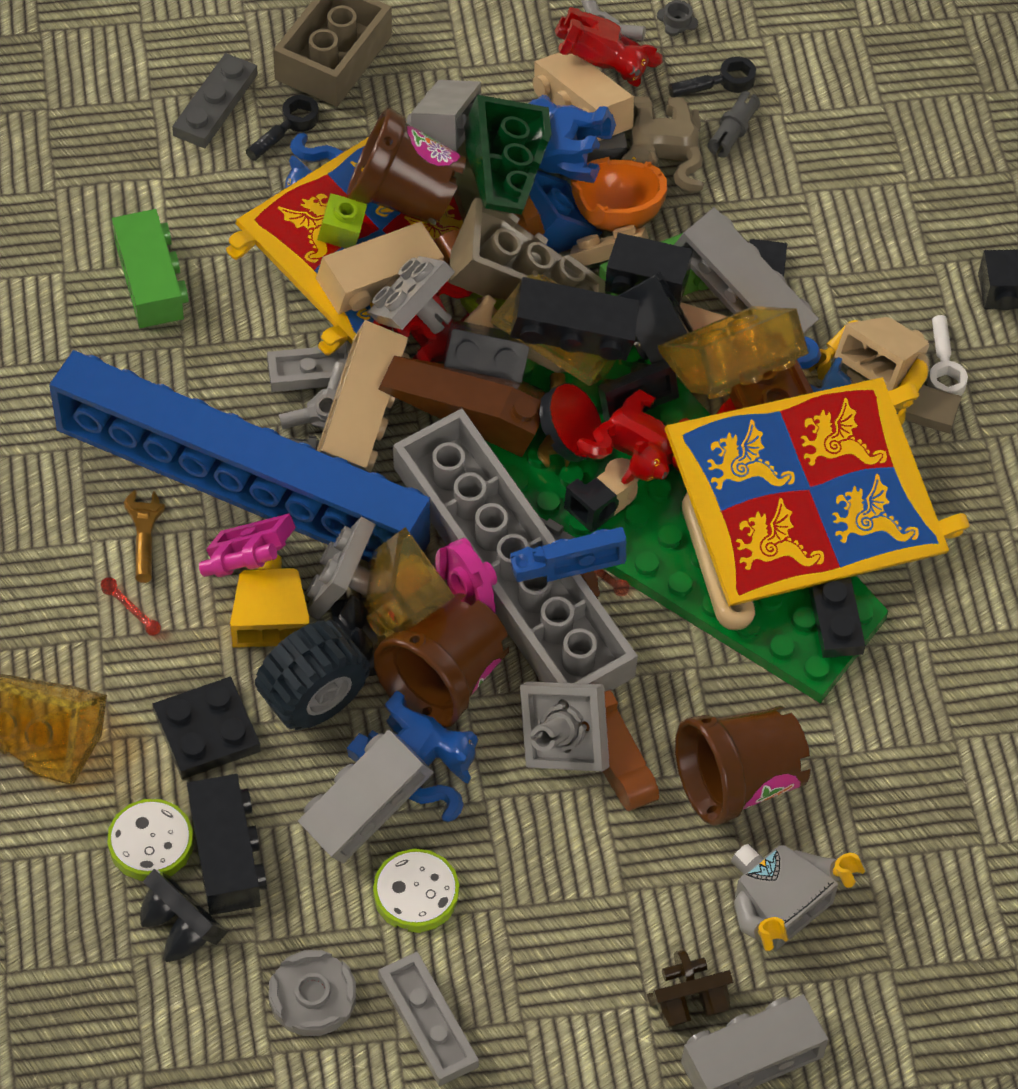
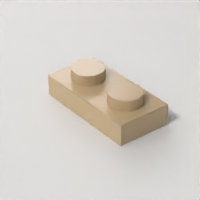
[570,225,649,266]

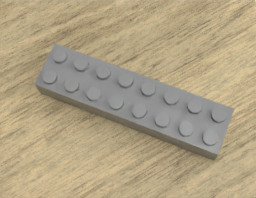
[393,408,638,710]

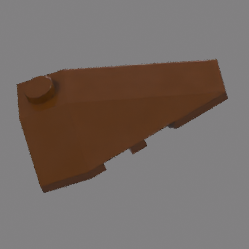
[378,355,547,457]

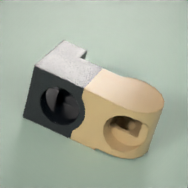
[564,458,639,532]

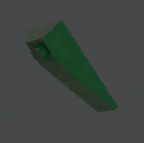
[464,95,552,215]

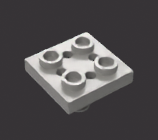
[367,256,455,334]
[305,516,389,620]
[520,681,609,772]

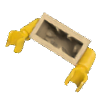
[809,317,929,425]

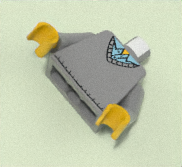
[731,844,865,952]

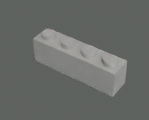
[674,207,819,346]

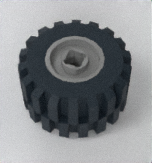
[255,620,370,730]

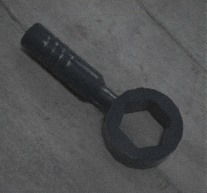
[668,56,756,97]
[246,95,319,161]

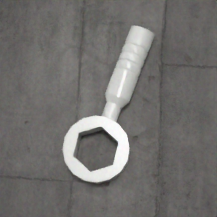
[927,315,968,396]

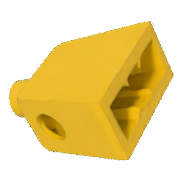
[230,554,310,648]

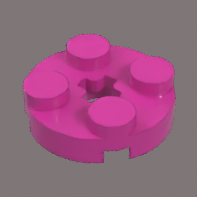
[435,538,497,613]

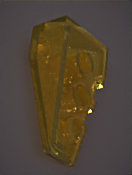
[0,674,107,785]

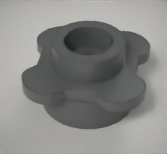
[657,0,698,36]

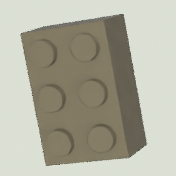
[273,0,392,107]

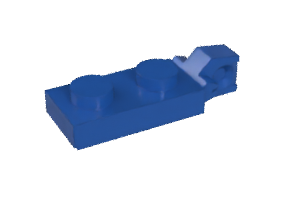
[510,527,626,582]

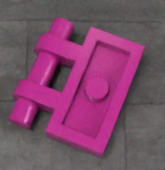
[199,513,296,577]

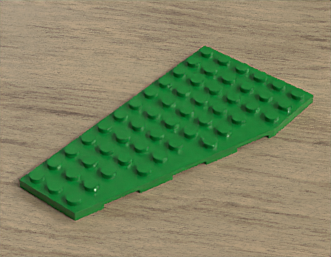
[485,344,889,704]

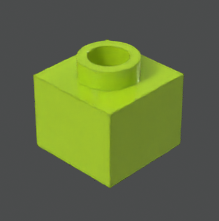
[317,193,367,248]

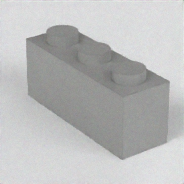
[406,80,481,151]
[298,729,434,864]
[681,994,829,1089]

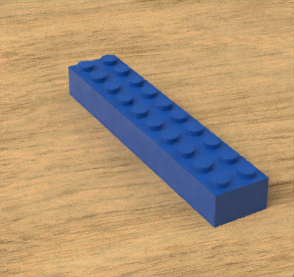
[49,350,430,562]

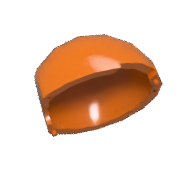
[571,157,667,233]

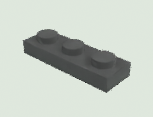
[172,53,258,149]

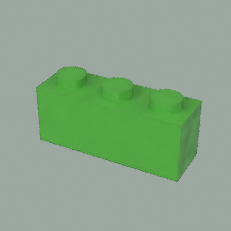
[112,209,189,329]

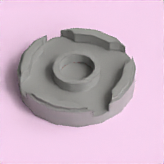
[269,950,356,1036]

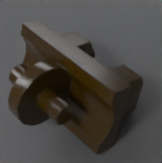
[647,949,734,1028]

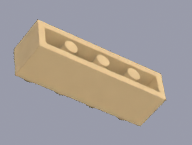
[316,320,409,473]

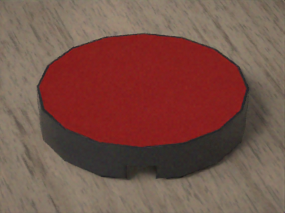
[539,383,602,462]

